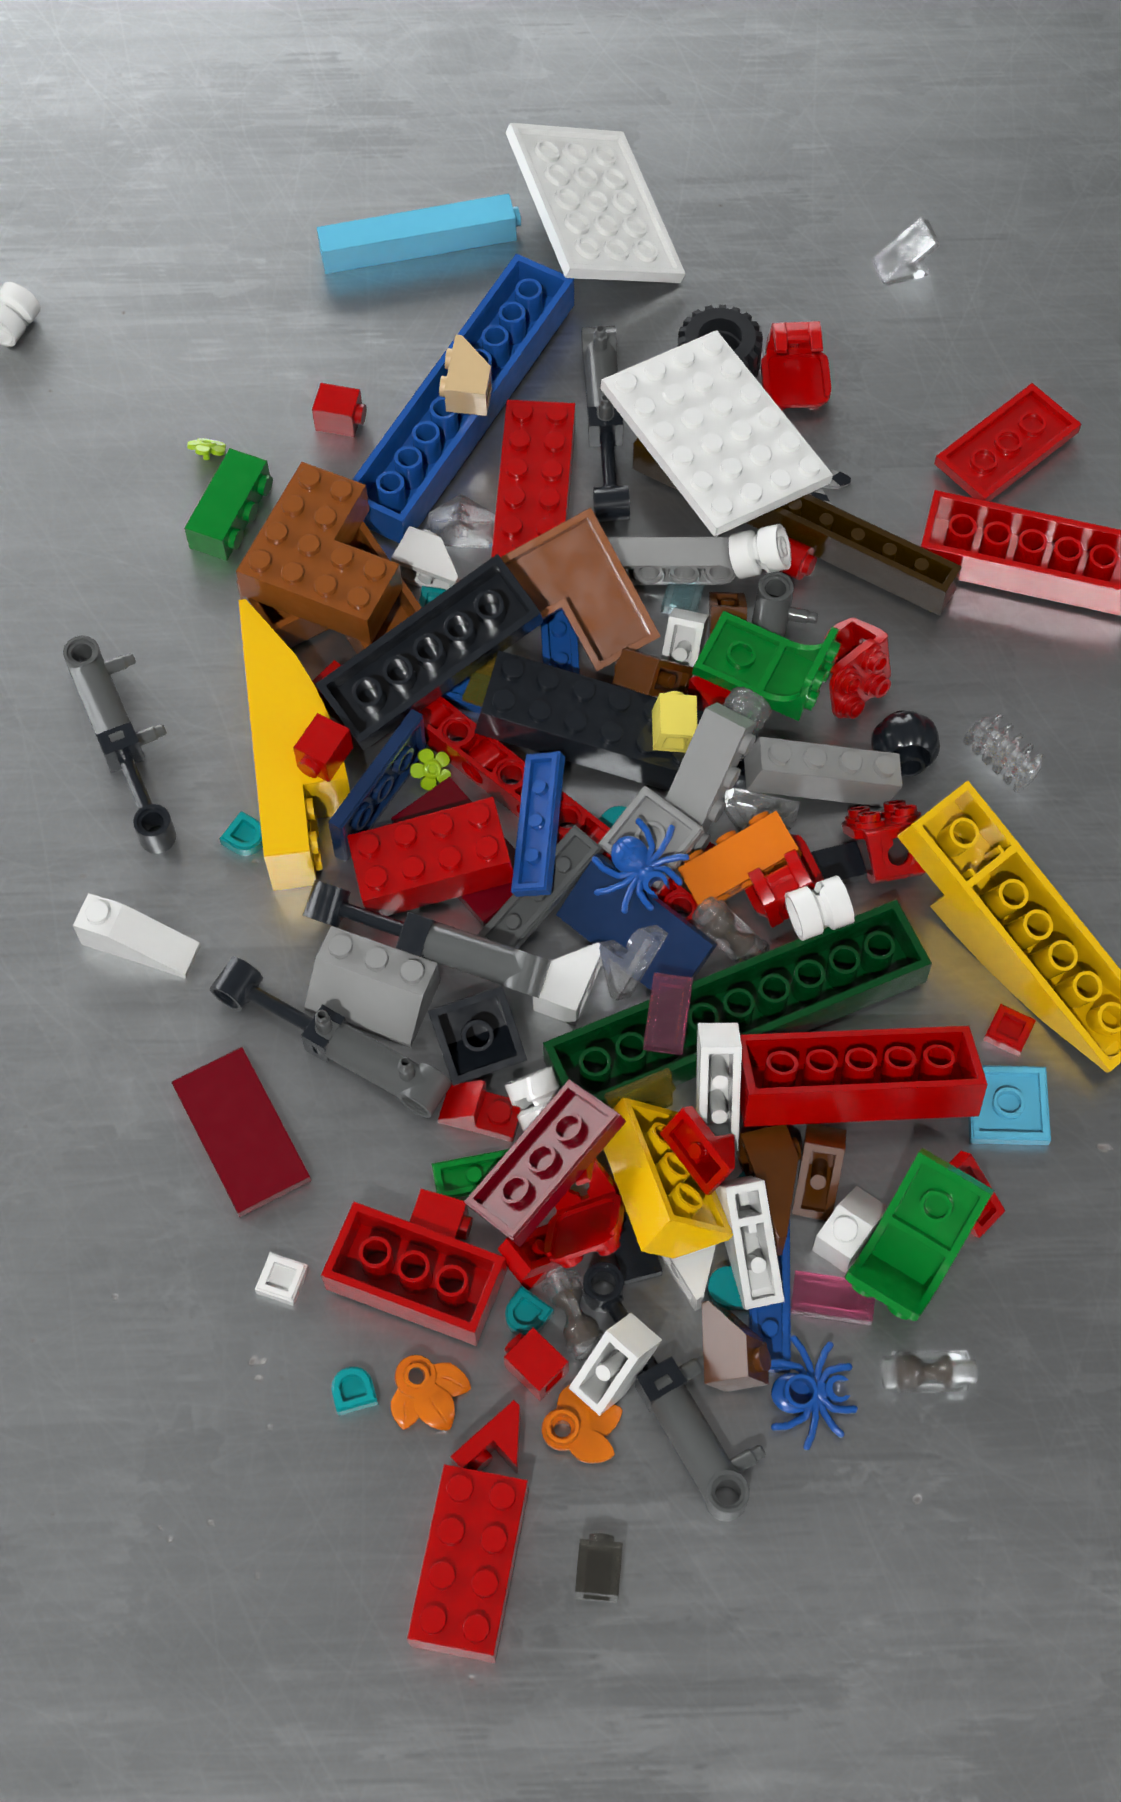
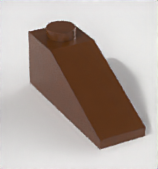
[736,1125,801,1256]

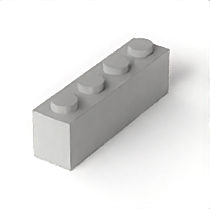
[665,703,757,855]
[744,737,903,807]

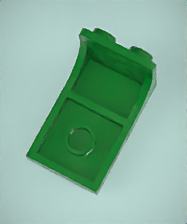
[692,611,841,721]
[845,1148,995,1321]

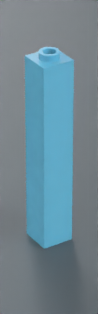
[317,194,521,274]

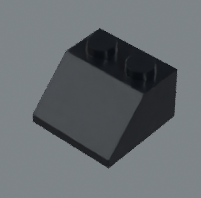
[428,986,527,1086]

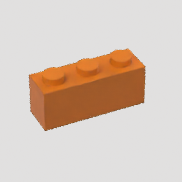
[677,811,803,913]

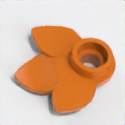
[391,1355,471,1431]
[542,1384,622,1464]

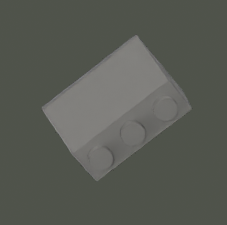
[304,926,440,1048]

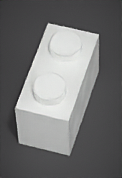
[569,1313,662,1416]

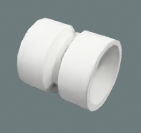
[0,282,41,347]
[729,524,791,579]
[785,876,854,941]
[504,1066,560,1132]

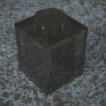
[575,1533,623,1603]

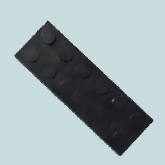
[316,554,543,751]
[474,650,703,791]

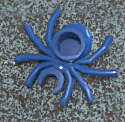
[592,818,689,914]
[771,1335,858,1450]

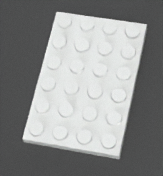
[506,123,686,283]
[600,330,833,537]

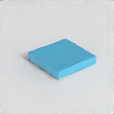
[968,1065,1051,1145]

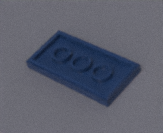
[328,709,426,862]
[556,853,718,996]

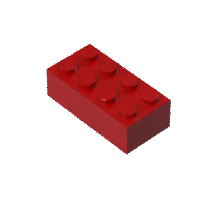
[347,797,513,916]
[321,1201,507,1346]
[407,1464,529,1663]

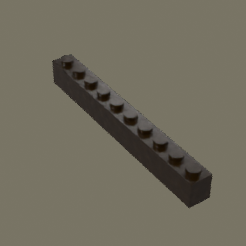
[632,438,962,616]

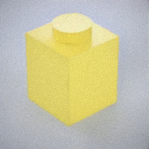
[652,691,698,753]

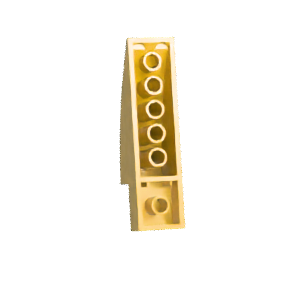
[238,599,350,891]
[897,780,1121,1073]

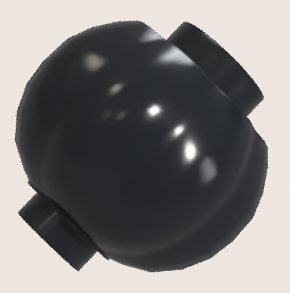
[871,710,940,777]

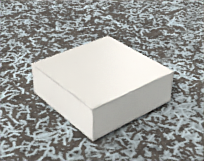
[255,1252,309,1306]

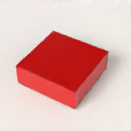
[983,1004,1036,1057]

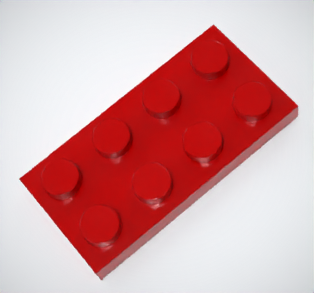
[934,383,1082,502]

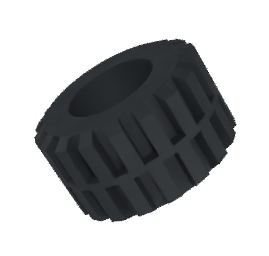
[677,305,763,378]

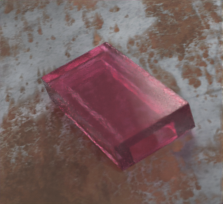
[643,973,693,1055]
[790,1270,875,1326]

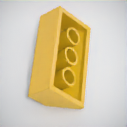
[603,1097,733,1259]

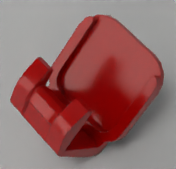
[761,321,832,410]
[824,618,891,719]
[842,800,926,884]
[745,834,824,928]
[544,1158,625,1268]

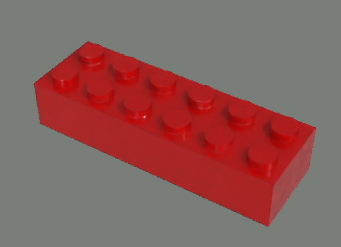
[491,400,575,558]
[921,490,1121,616]
[740,1026,988,1127]

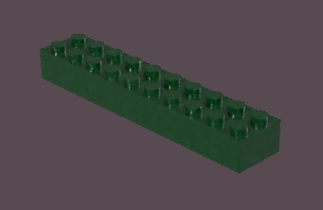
[543,899,932,1109]

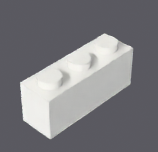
[696,1023,742,1151]

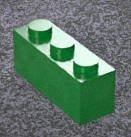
[184,448,273,561]

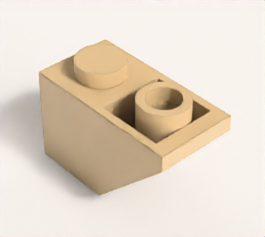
[439,335,492,416]

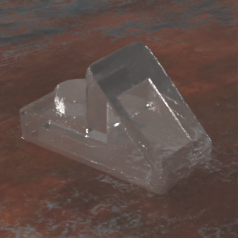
[872,216,940,286]
[599,925,669,1001]

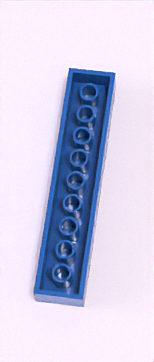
[352,254,574,543]

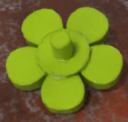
[187,438,226,460]
[410,748,451,791]

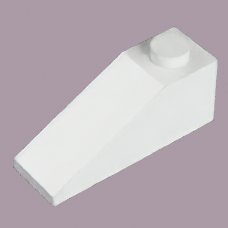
[73,893,201,978]
[715,1176,785,1310]

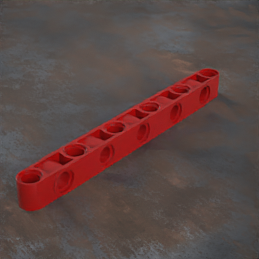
[419,696,698,927]

